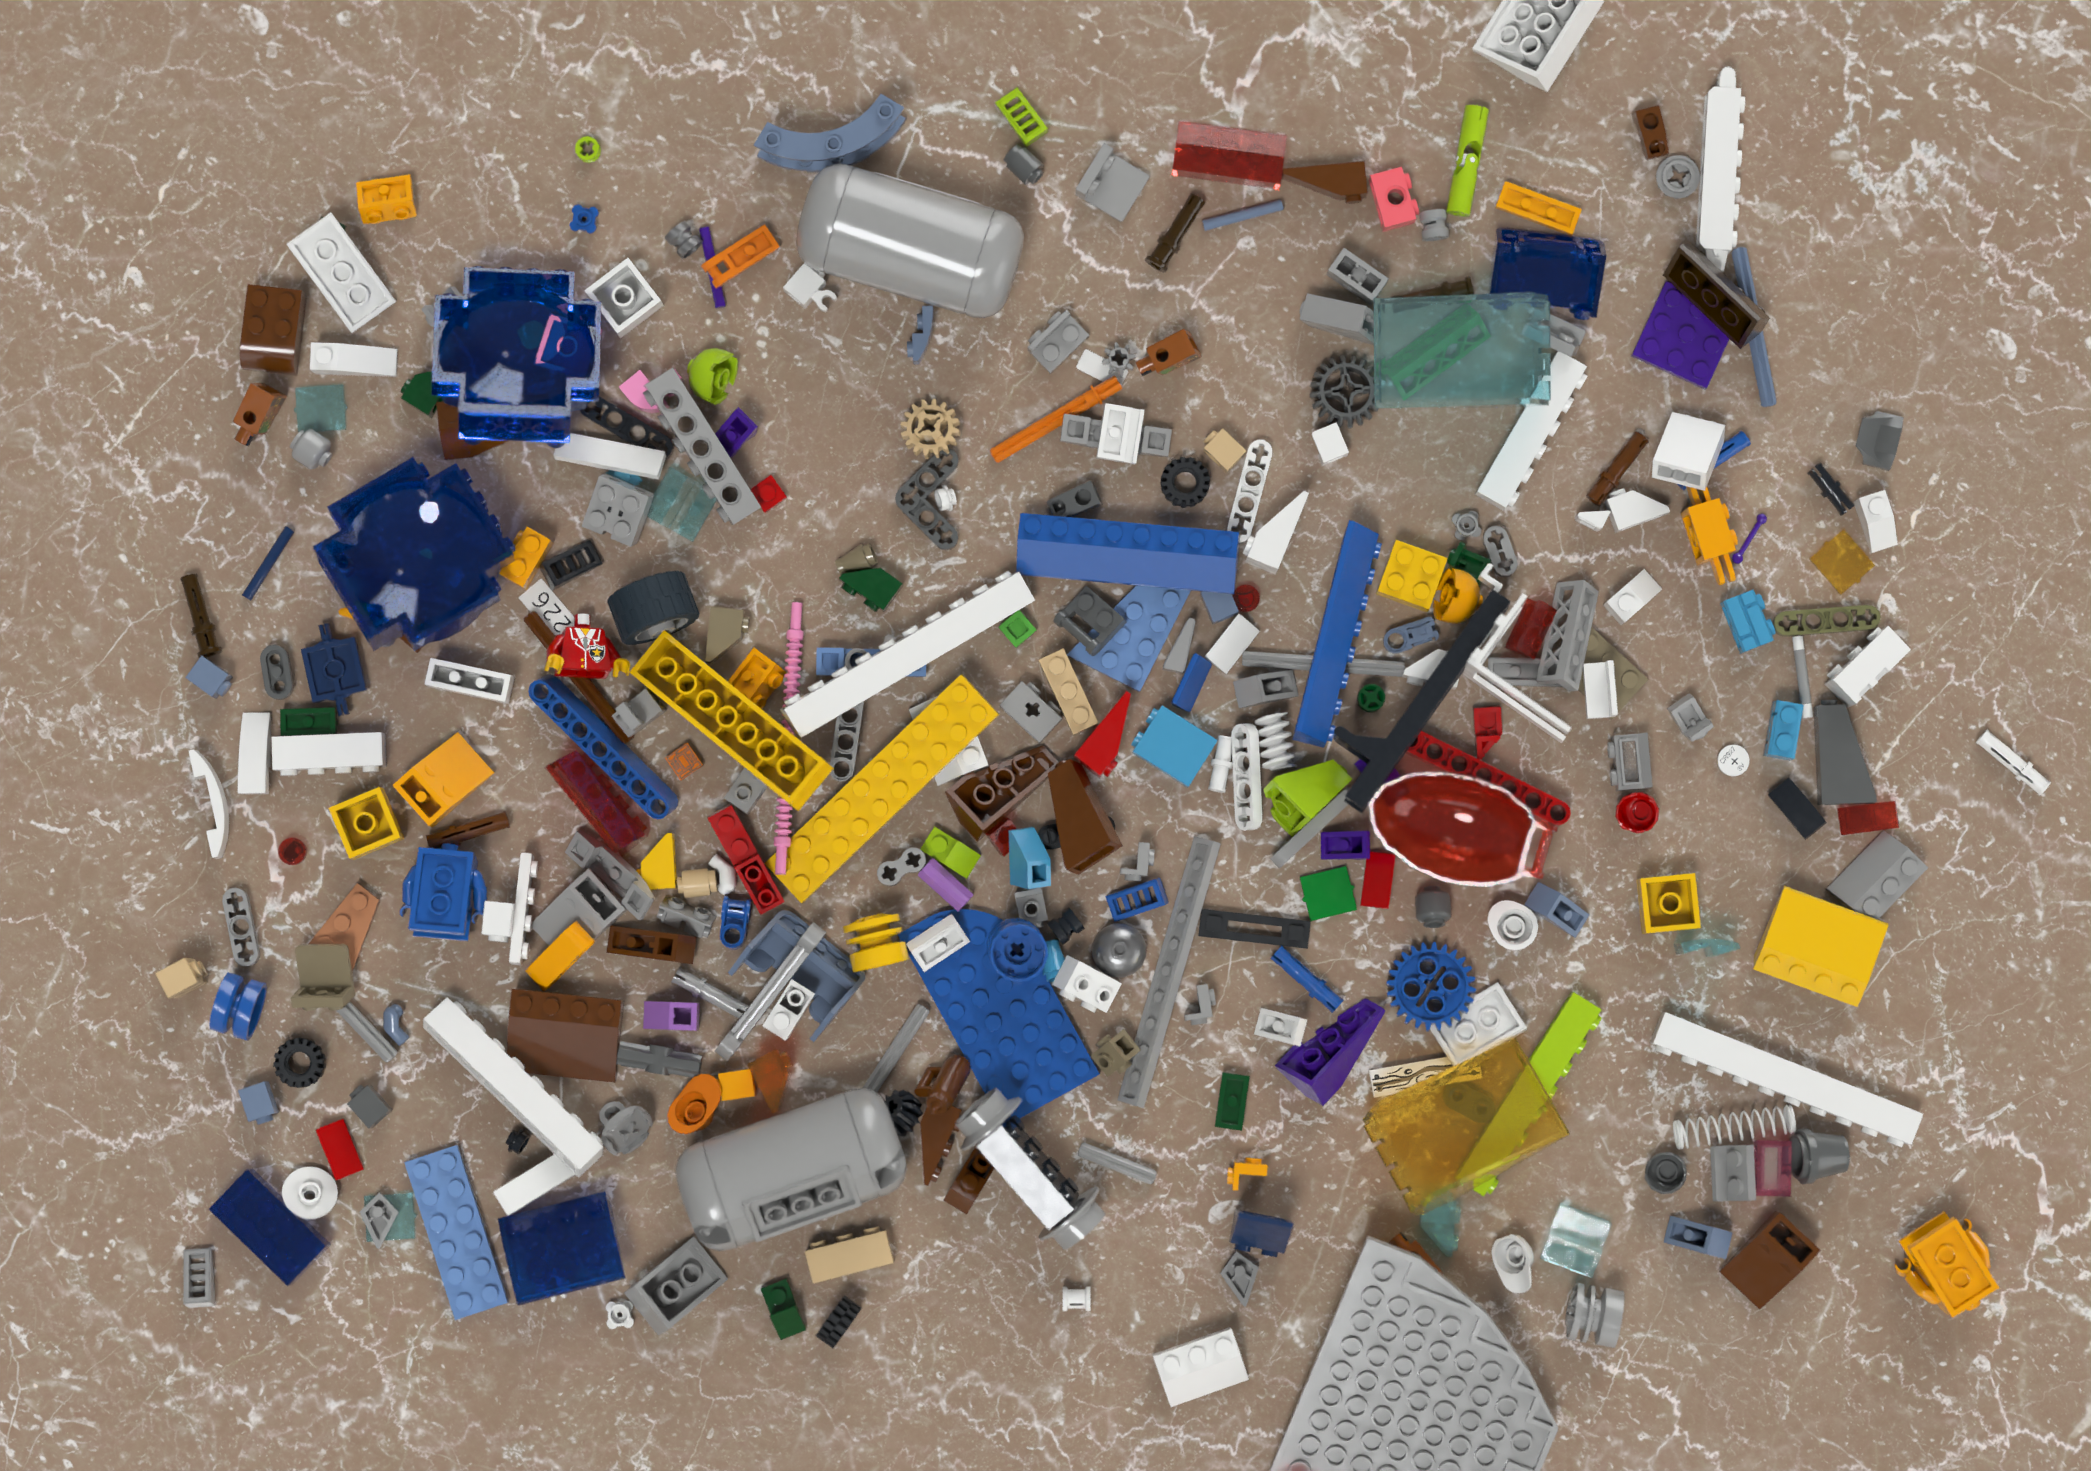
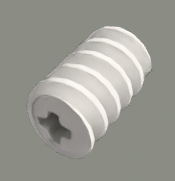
[1254,712,1297,771]

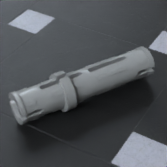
[671,967,750,1019]

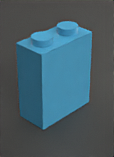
[1131,705,1218,788]

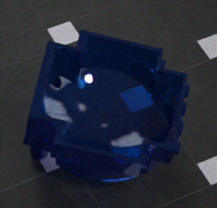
[432,266,601,448]
[313,457,516,651]

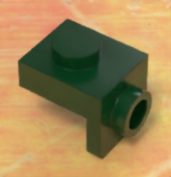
[1447,542,1492,587]

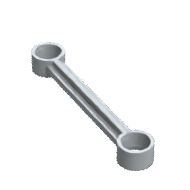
[715,922,826,1061]

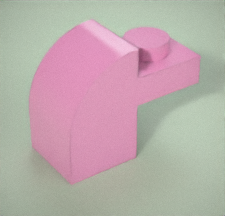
[619,369,684,413]

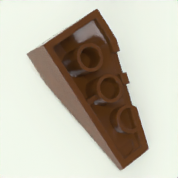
[436,396,551,460]
[945,745,1059,842]

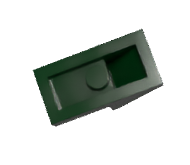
[761,1278,807,1340]

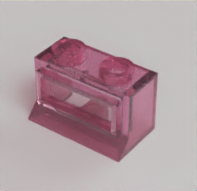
[1754,1140,1792,1197]

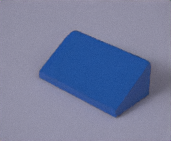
[1171,653,1212,712]

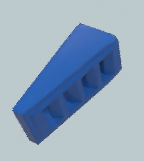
[1105,877,1169,922]

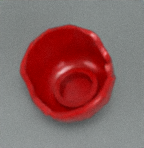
[1615,792,1659,834]

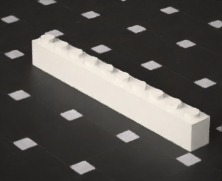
[780,570,1035,738]
[1650,1012,1923,1148]

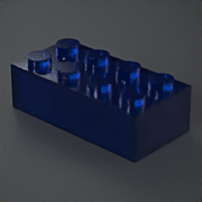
[208,1168,331,1286]

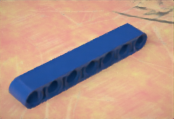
[528,674,678,819]

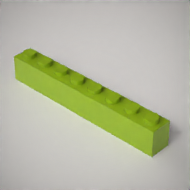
[1454,992,1602,1196]

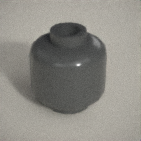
[1415,886,1452,928]

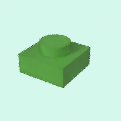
[998,610,1037,648]

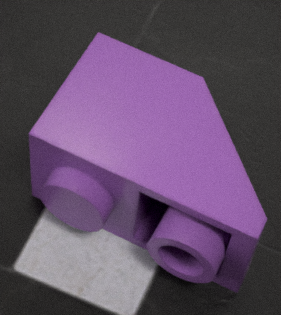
[643,1001,700,1031]

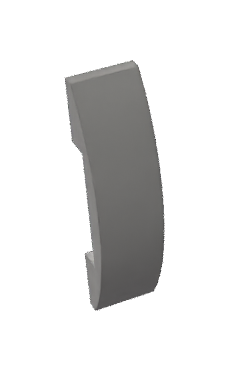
[1060,414,1172,457]
[565,830,655,920]

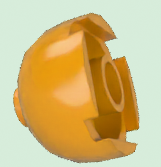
[1433,568,1483,624]

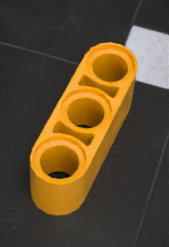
[525,921,595,991]

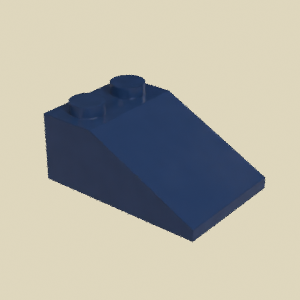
[1229,1209,1294,1257]

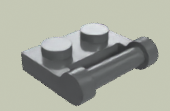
[1053,586,1127,656]

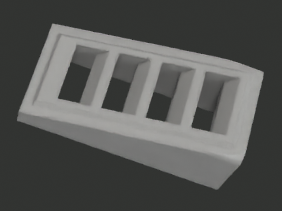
[1162,618,1196,674]
[184,1248,215,1308]

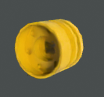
[842,913,909,973]

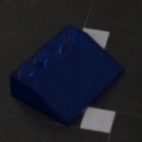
[498,1191,626,1306]

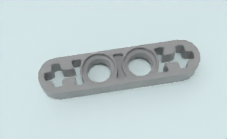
[1270,786,1350,868]

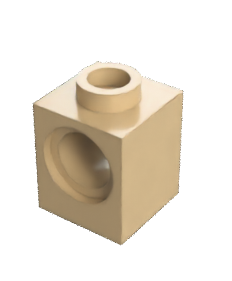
[1203,428,1246,474]

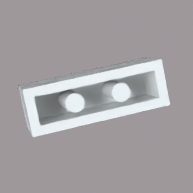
[424,658,515,704]

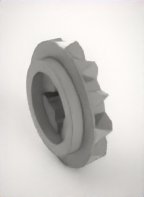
[1656,155,1700,199]

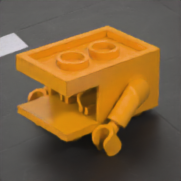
[1895,1211,1999,1318]

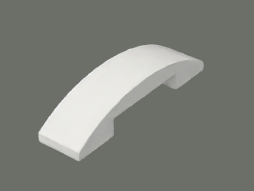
[189,750,229,859]

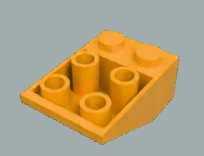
[393,732,494,828]

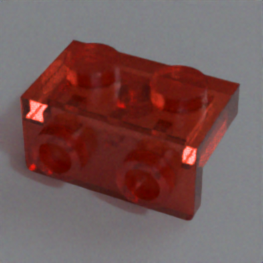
[1505,598,1557,660]

